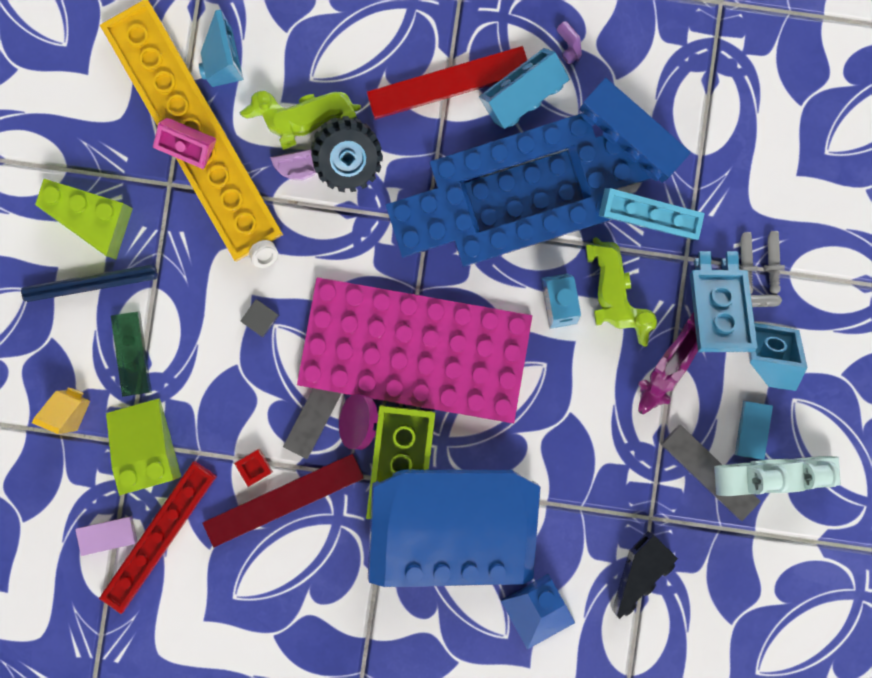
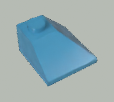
[198,10,244,87]
[748,323,808,391]

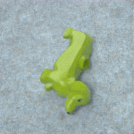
[239,91,361,150]
[586,237,657,347]

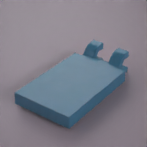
[690,251,757,352]

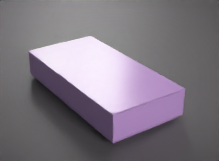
[75,516,138,556]

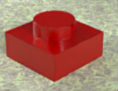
[234,449,273,487]

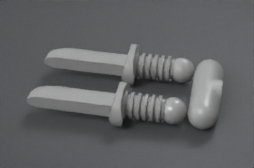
[739,231,785,307]

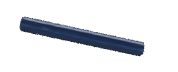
[21,264,158,302]

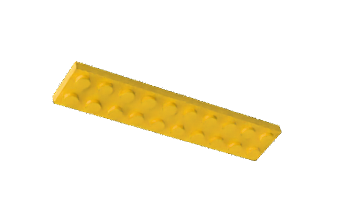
[100,0,284,262]

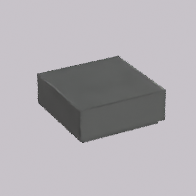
[240,299,280,337]

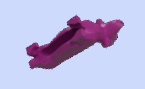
[638,312,698,414]

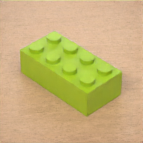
[366,405,435,519]

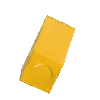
[32,388,90,434]

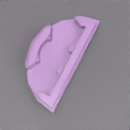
[270,149,316,180]

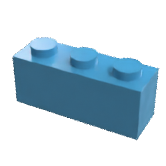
[479,48,570,129]

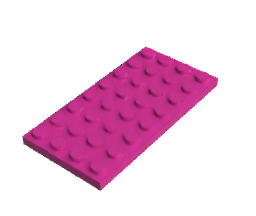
[297,277,533,424]

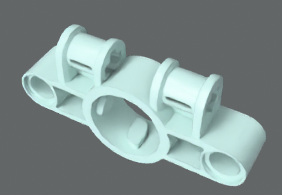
[714,456,841,496]

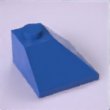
[501,574,575,650]

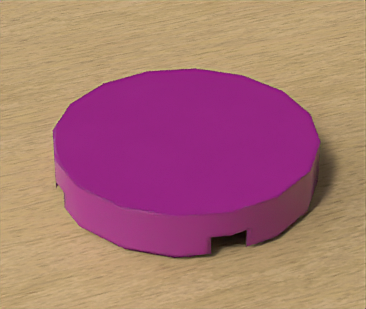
[339,394,378,450]

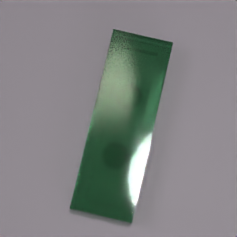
[111,312,152,397]

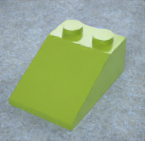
[106,398,182,496]

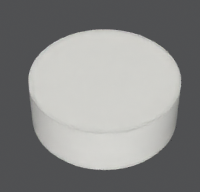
[249,240,278,268]

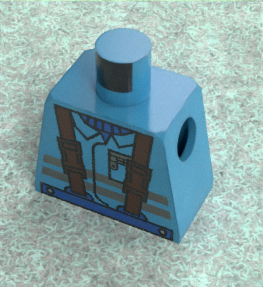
[541,273,581,329]

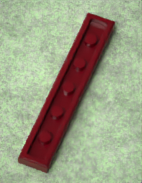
[202,453,365,548]

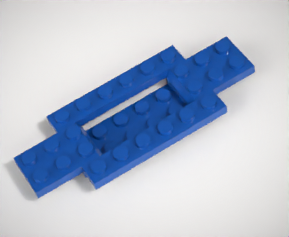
[385,113,651,268]

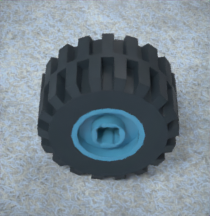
[311,116,383,192]

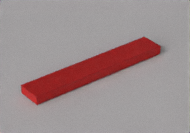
[367,46,527,120]
[99,461,217,614]

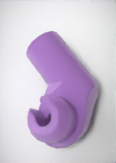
[557,21,582,64]

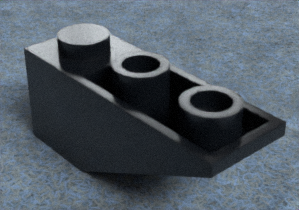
[612,531,678,619]

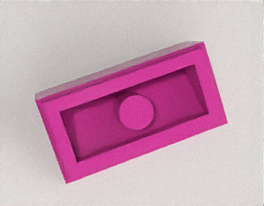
[153,118,216,169]

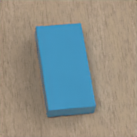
[734,401,773,460]

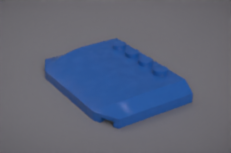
[368,470,541,587]

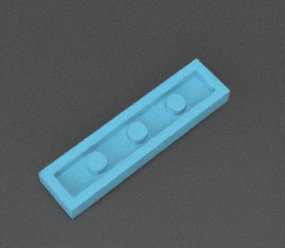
[599,188,705,240]

